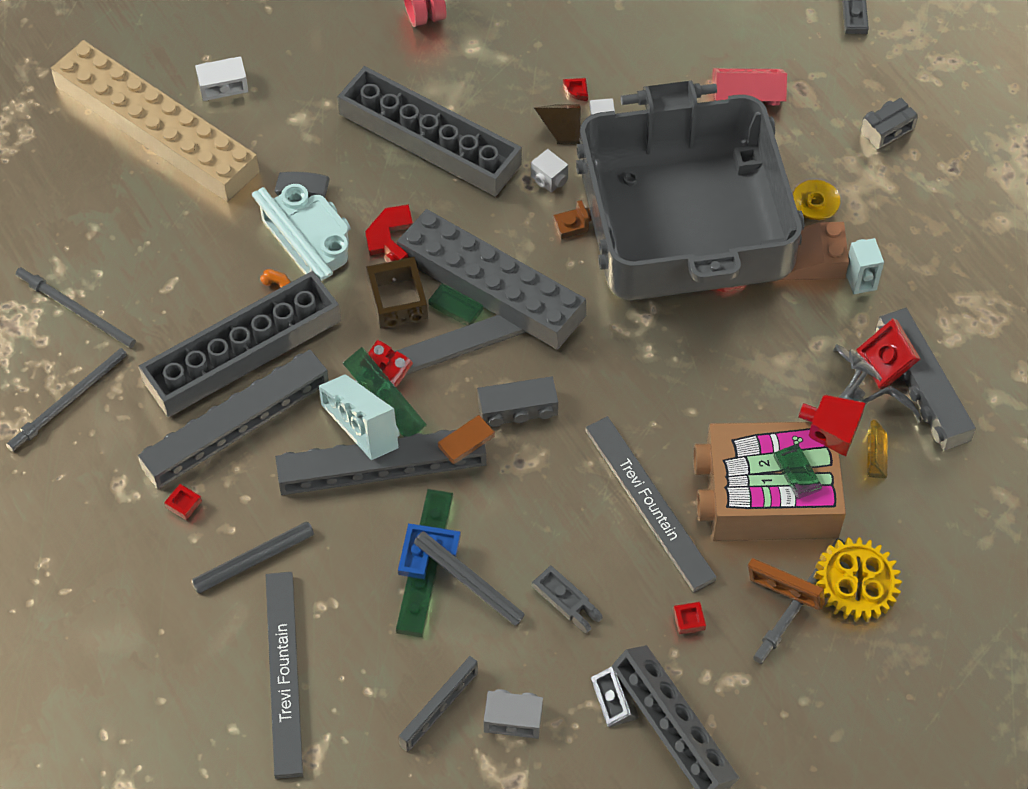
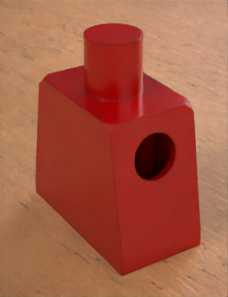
[798,395,866,456]

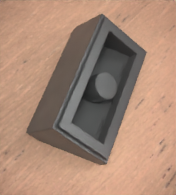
[591,667,639,727]

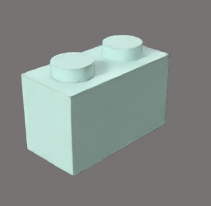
[846,238,884,295]

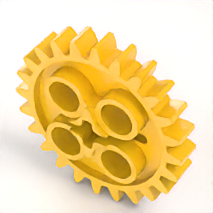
[814,537,902,622]

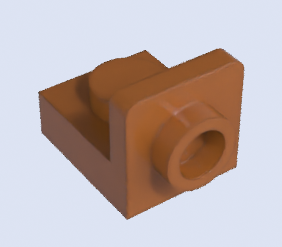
[553,200,592,239]

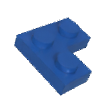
[398,523,461,579]

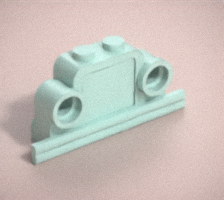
[252,184,351,281]

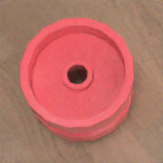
[404,0,446,27]

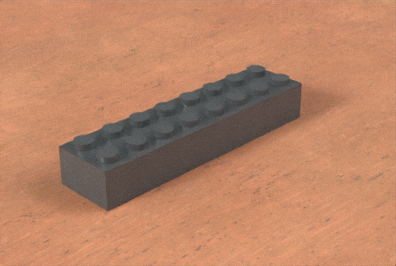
[337,66,522,197]
[397,209,587,350]
[139,271,341,417]

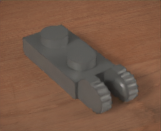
[532,565,603,633]

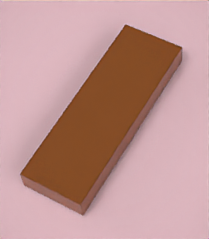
[748,558,825,611]

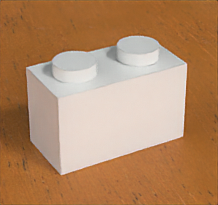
[195,56,249,101]

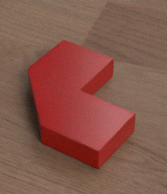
[365,204,413,256]

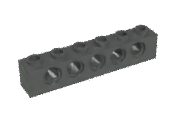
[611,645,740,789]

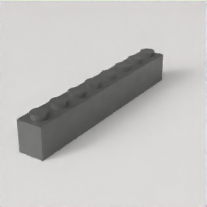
[138,350,329,489]
[275,430,486,495]

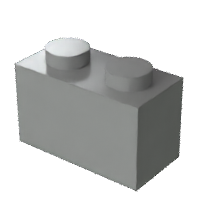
[484,689,543,739]

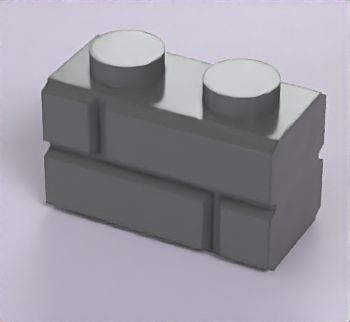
[861,98,918,149]

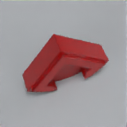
[563,78,588,101]

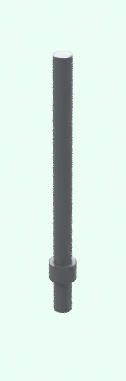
[16,267,136,348]
[6,348,127,452]
[753,538,845,664]

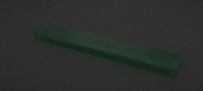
[396,489,453,638]

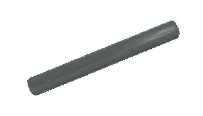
[192,522,314,593]
[414,532,525,626]

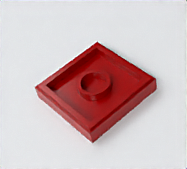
[856,319,921,389]

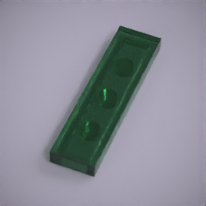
[342,347,427,437]

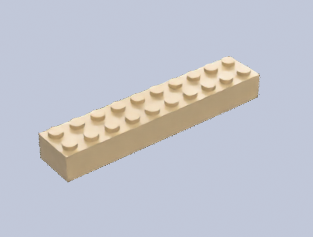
[51,40,259,202]

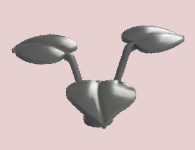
[833,344,921,423]

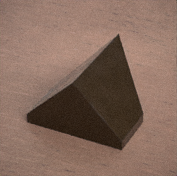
[534,104,581,144]

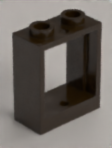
[366,257,428,328]

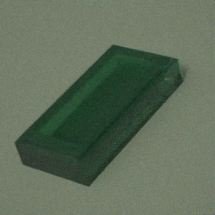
[428,283,483,326]
[773,443,822,500]

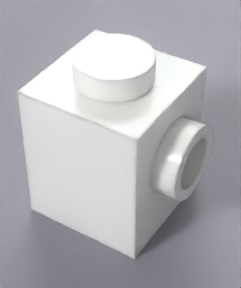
[531,149,568,193]

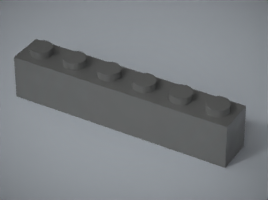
[875,307,976,450]

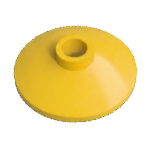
[793,180,840,220]

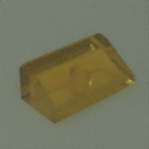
[867,420,887,478]

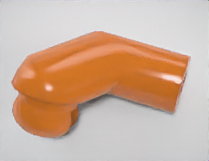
[260,269,291,288]

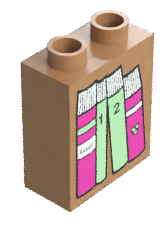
[693,422,846,541]

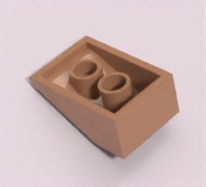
[781,222,849,280]

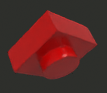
[384,239,408,262]
[164,484,202,520]
[673,602,706,635]

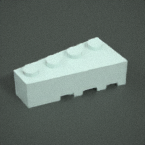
[319,374,399,460]

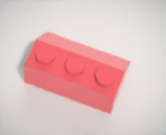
[713,68,787,105]

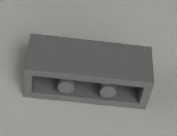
[477,376,559,427]

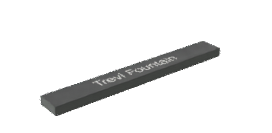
[586,416,716,592]
[266,572,303,779]

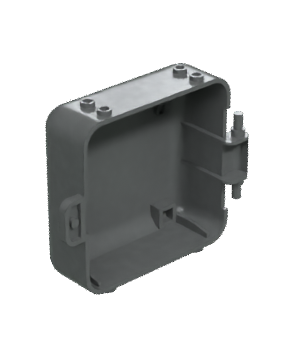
[576,80,804,301]

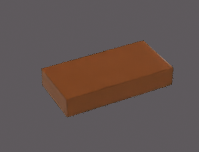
[438,415,495,465]

